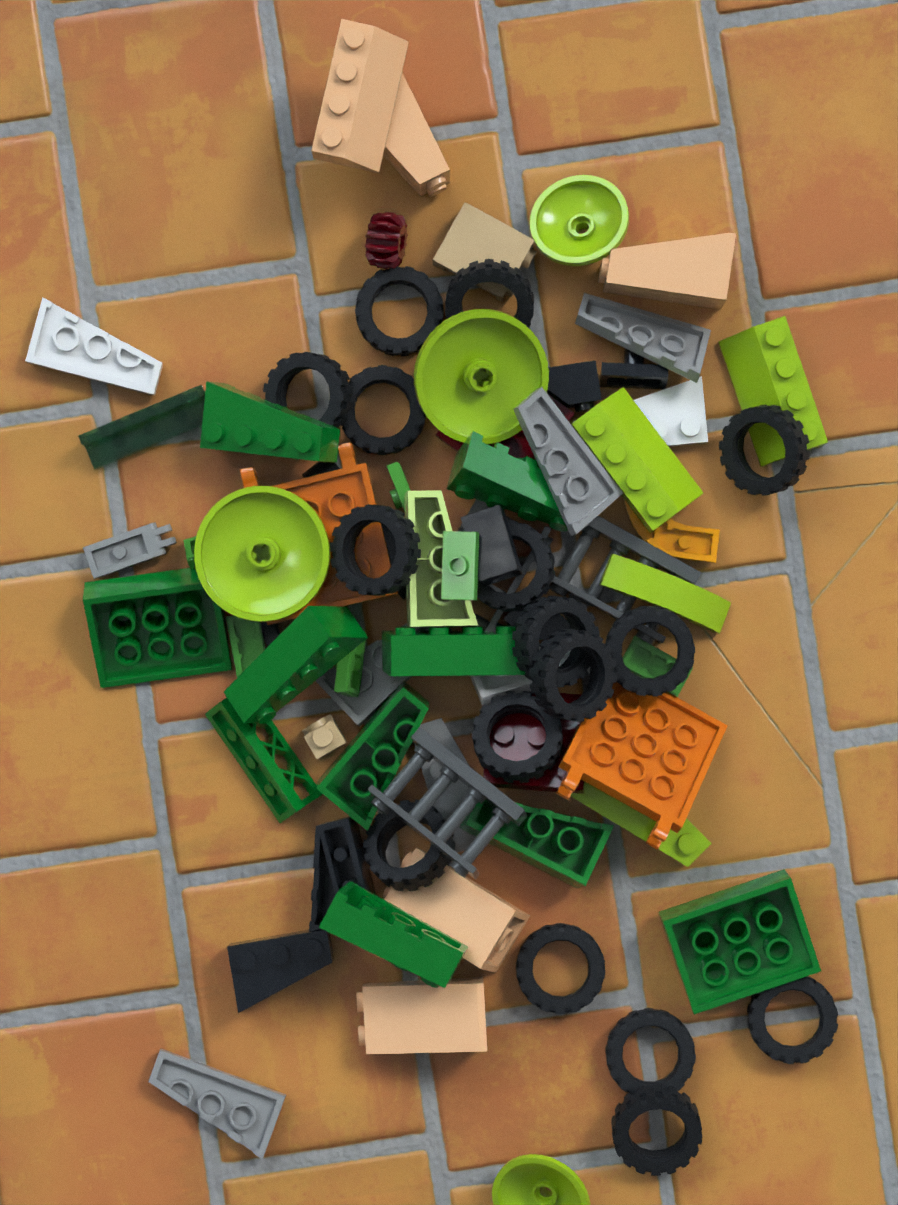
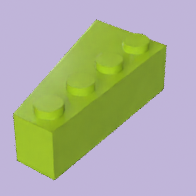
[571,782,712,867]

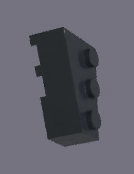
[309,816,376,932]
[227,929,334,1013]

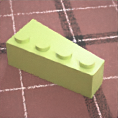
[404,490,478,628]

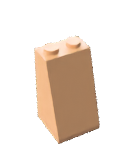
[383,73,450,197]
[598,233,736,310]
[383,848,530,973]
[356,977,487,1054]

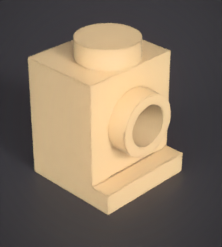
[302,714,347,759]

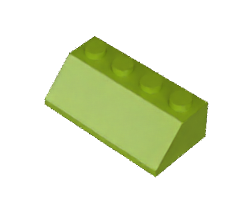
[718,316,828,467]
[571,387,703,533]

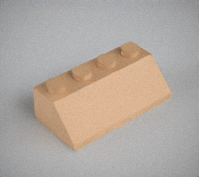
[311,19,409,173]

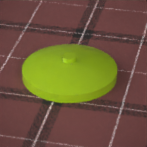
[414,309,549,444]
[194,486,330,621]

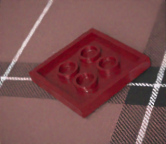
[483,691,585,794]

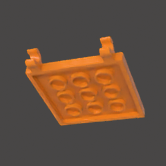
[240,442,398,625]
[556,673,728,850]

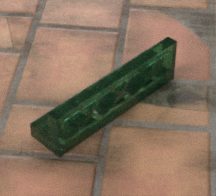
[78,384,206,470]

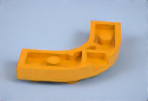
[624,500,720,563]

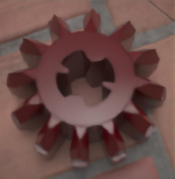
[365,212,408,269]

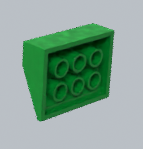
[83,568,232,688]
[658,869,821,1014]

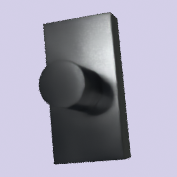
[600,348,668,390]

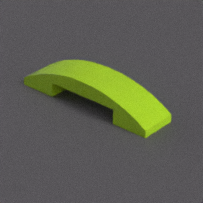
[599,554,731,634]

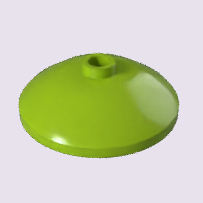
[530,175,629,266]
[492,1154,590,1205]

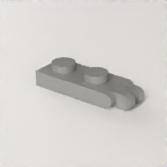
[83,522,177,579]

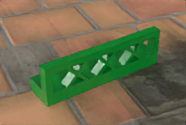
[205,698,322,823]

